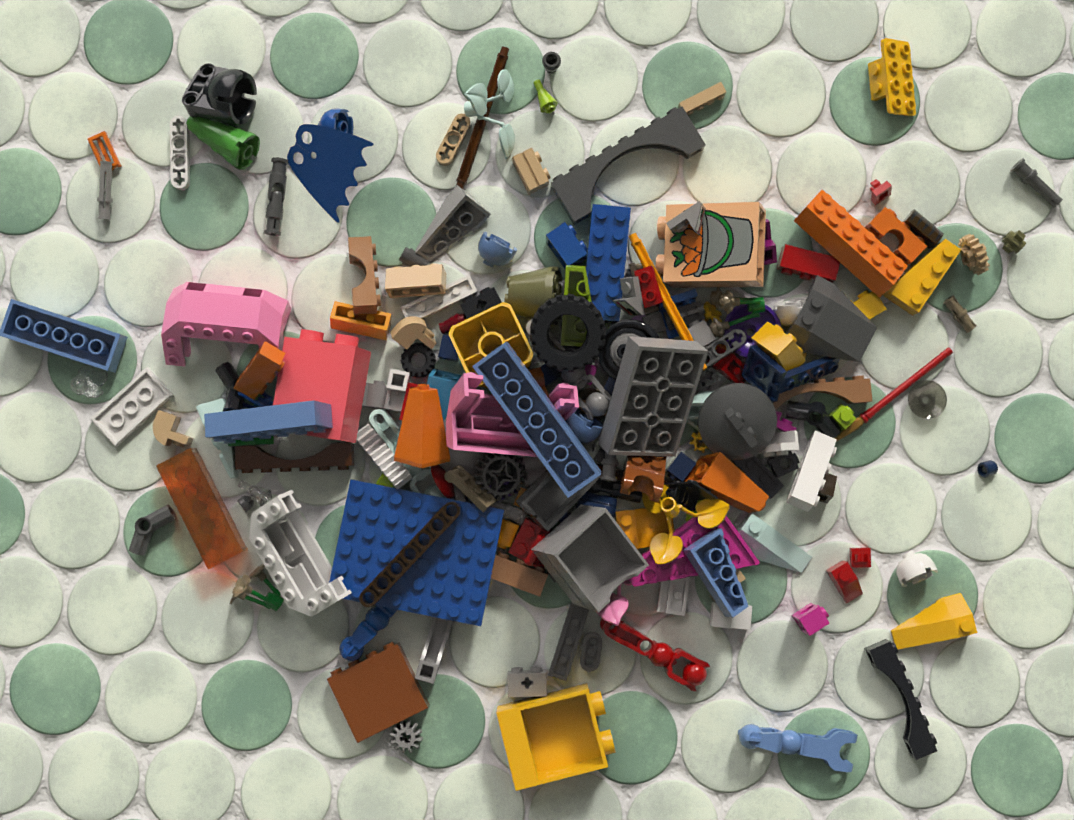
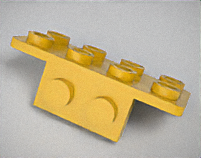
[868,38,916,117]

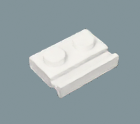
[656,577,690,616]

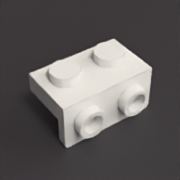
[758,430,799,457]

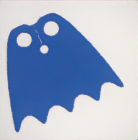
[287,124,374,223]

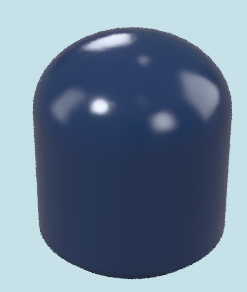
[977,460,998,478]

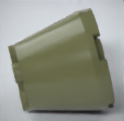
[504,267,563,325]

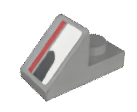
[666,201,706,235]
[613,276,645,316]

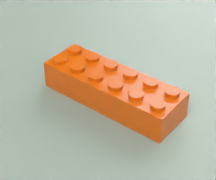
[793,190,908,298]

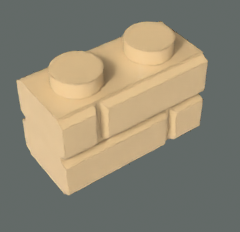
[512,148,551,195]

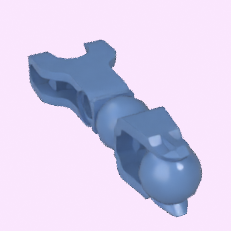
[738,724,858,772]

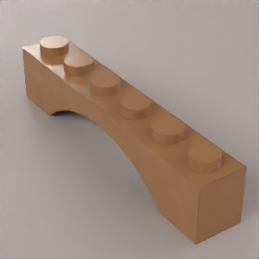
[773,375,872,410]

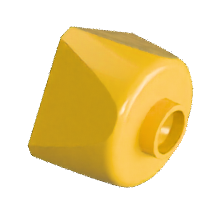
[449,302,534,388]

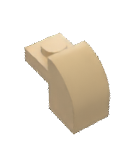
[390,316,436,349]
[153,410,194,447]

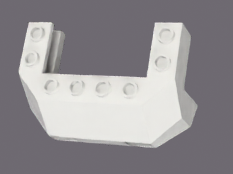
[249,490,352,617]

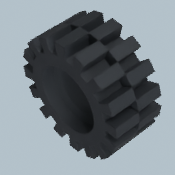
[400,342,436,378]

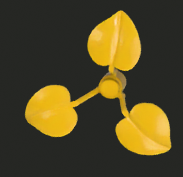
[642,485,730,565]

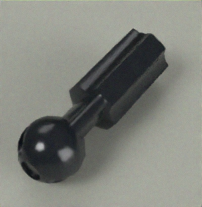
[588,478,642,503]

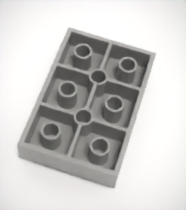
[598,336,708,457]

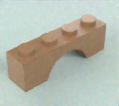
[348,236,381,315]

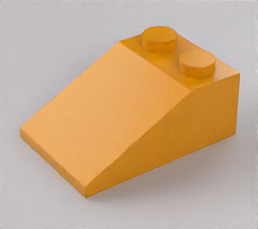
[615,508,674,549]

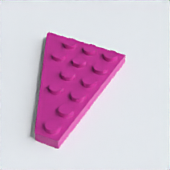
[628,516,760,587]

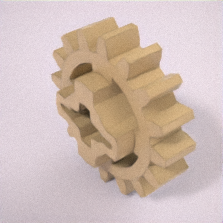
[958,234,990,275]

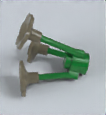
[229,564,284,612]

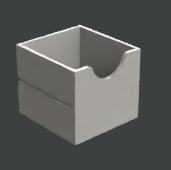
[531,505,649,613]

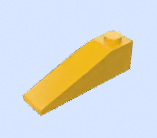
[891,593,978,649]

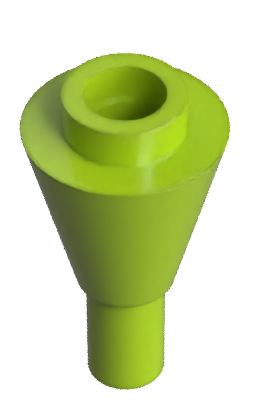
[533,79,558,114]

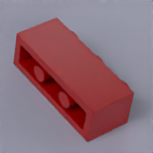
[777,244,840,283]

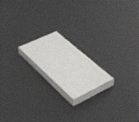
[90,367,174,447]

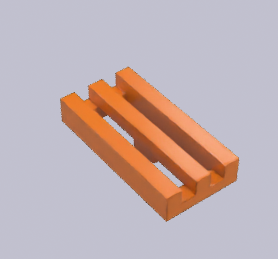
[87,131,122,174]

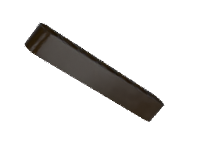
[359,501,462,607]

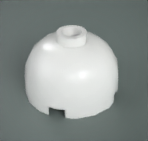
[773,297,807,326]
[896,551,938,587]

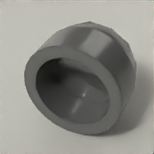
[237,496,254,512]

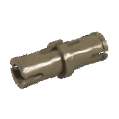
[943,295,977,333]

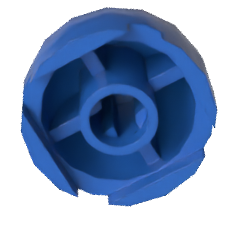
[318,108,354,135]

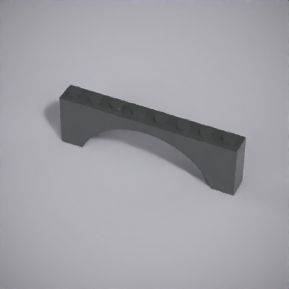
[551,106,706,225]

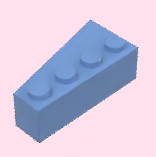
[683,528,749,618]

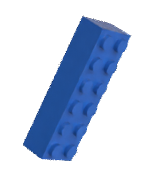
[586,204,631,324]

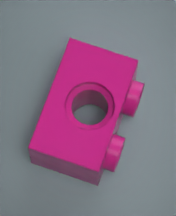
[791,603,829,636]

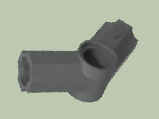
[129,505,176,556]

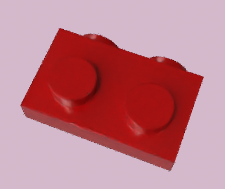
[634,266,663,309]

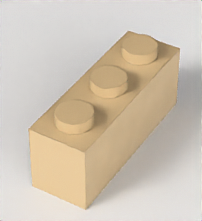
[385,263,446,298]

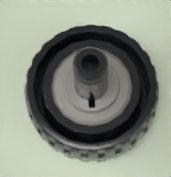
[599,319,659,380]

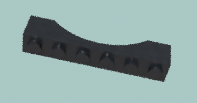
[865,639,937,760]

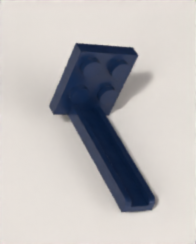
[742,344,840,403]

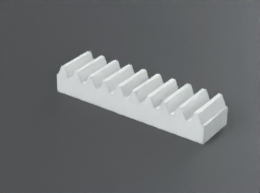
[400,275,478,319]
[356,423,413,490]

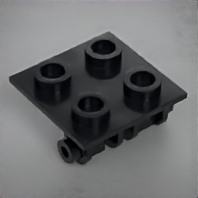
[664,480,718,511]

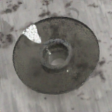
[908,380,947,419]

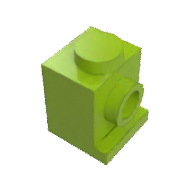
[829,404,856,430]

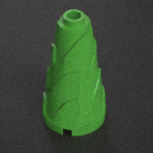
[186,116,260,170]

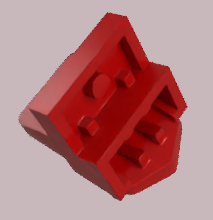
[508,518,553,568]

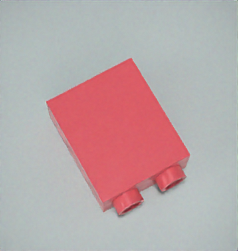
[273,329,371,443]

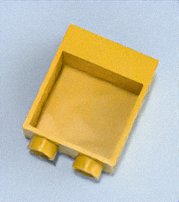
[496,683,616,791]

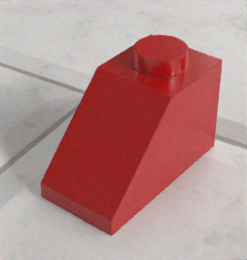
[707,347,746,383]
[826,561,863,604]

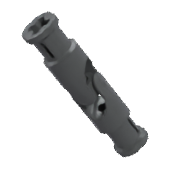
[264,157,289,236]

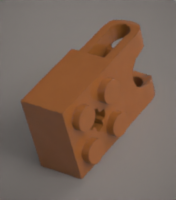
[620,455,667,503]

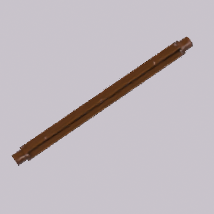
[456,46,509,189]

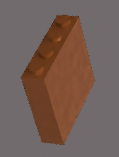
[327,641,429,743]

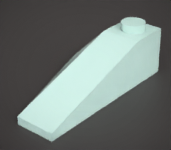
[196,398,238,479]
[737,513,812,573]

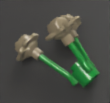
[709,287,765,338]

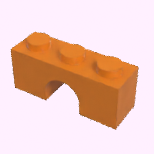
[865,207,927,265]

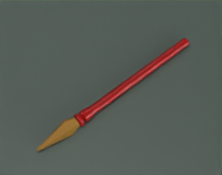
[835,347,953,442]

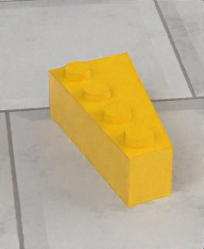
[882,239,962,316]

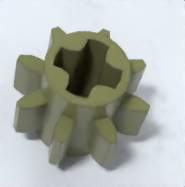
[1001,230,1026,254]

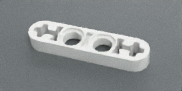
[170,116,190,190]

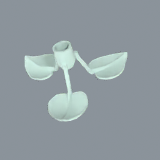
[464,69,515,159]

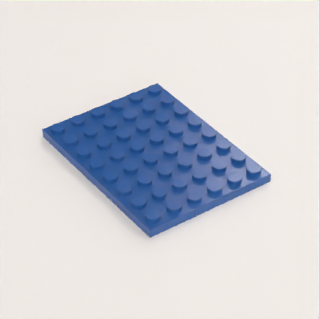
[329,479,504,626]

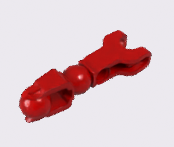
[600,618,710,691]

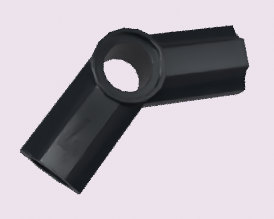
[215,362,244,411]
[786,400,841,438]

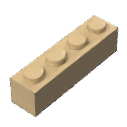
[678,82,726,116]

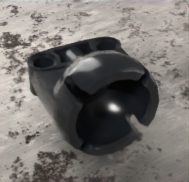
[182,63,257,126]

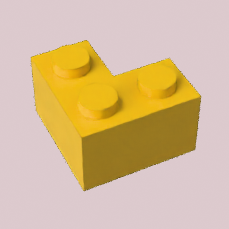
[751,321,806,371]

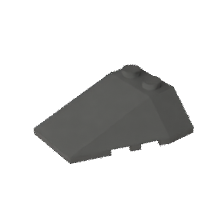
[786,275,877,362]

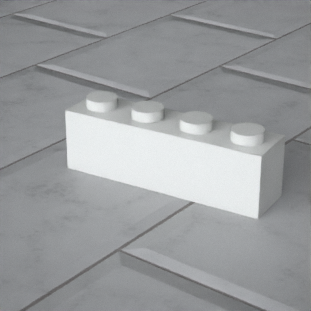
[786,430,837,512]

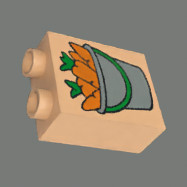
[655,202,766,288]

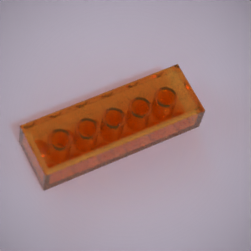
[156,448,248,569]

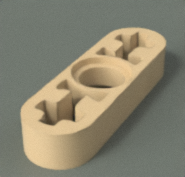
[436,114,471,166]

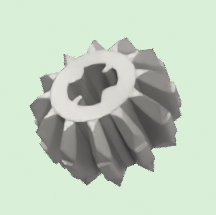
[390,719,423,754]

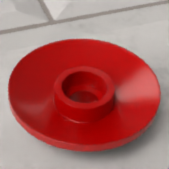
[431,465,455,499]

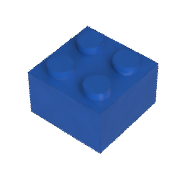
[546,222,588,271]

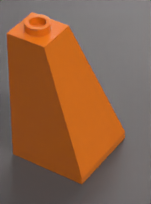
[394,384,450,468]
[683,452,769,513]

